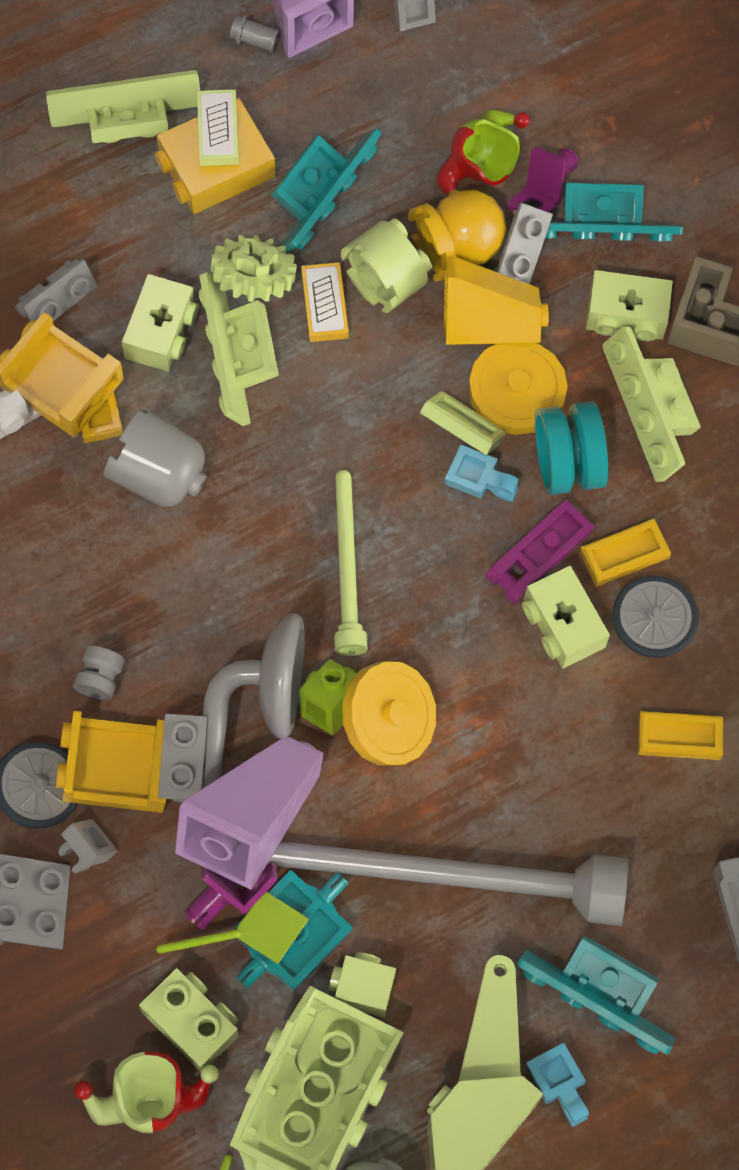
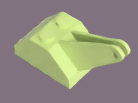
[427,955,543,1170]

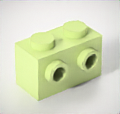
[139,968,239,1072]

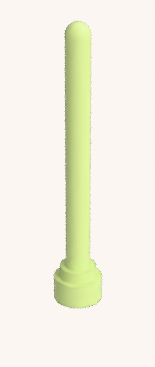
[334,470,368,656]

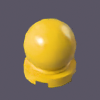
[408,190,507,282]

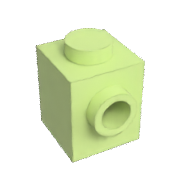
[328,952,396,1018]

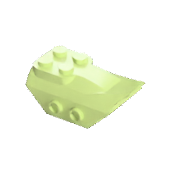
[230,986,404,1170]

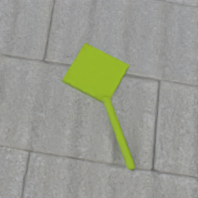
[156,892,309,965]

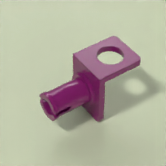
[506,146,578,213]
[184,862,278,930]

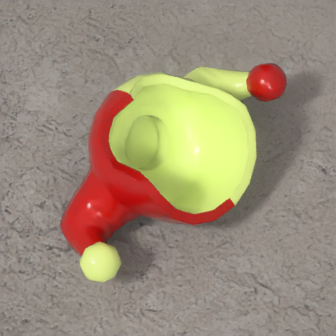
[74,1052,219,1133]

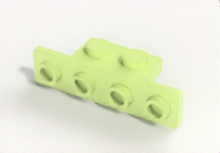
[46,70,200,143]
[199,272,279,426]
[602,326,701,482]

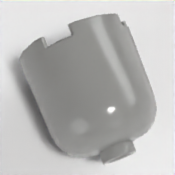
[103,407,207,507]

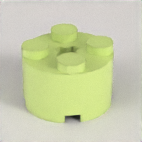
[341,218,432,313]

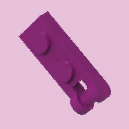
[485,499,594,605]

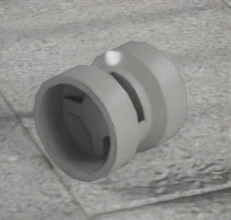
[73,646,125,701]

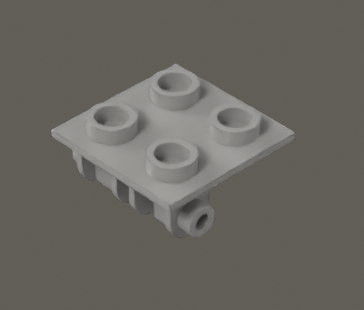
[0,854,71,950]

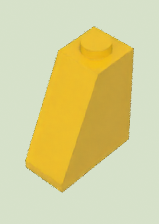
[444,256,549,345]

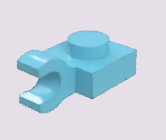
[445,445,519,502]
[525,1043,589,1127]

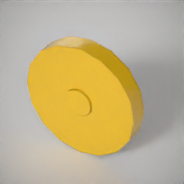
[468,343,568,435]
[342,661,436,766]

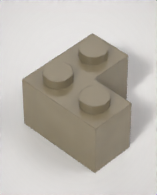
[667,256,739,367]

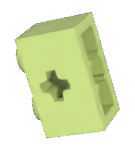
[586,270,673,341]
[122,274,199,372]
[522,566,610,669]

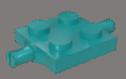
[233,870,353,993]

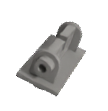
[494,203,553,284]
[15,258,97,321]
[158,714,208,803]

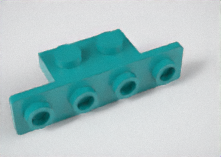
[270,128,382,252]
[545,182,683,241]
[517,935,676,1055]

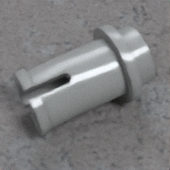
[230,15,280,53]

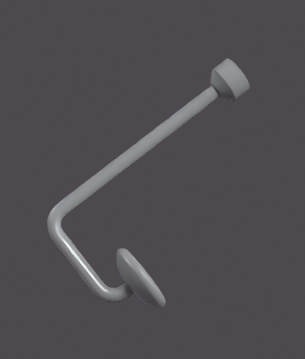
[202,613,629,926]

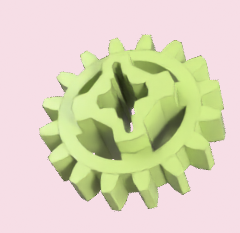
[210,235,297,302]

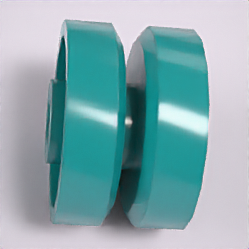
[534,401,608,495]

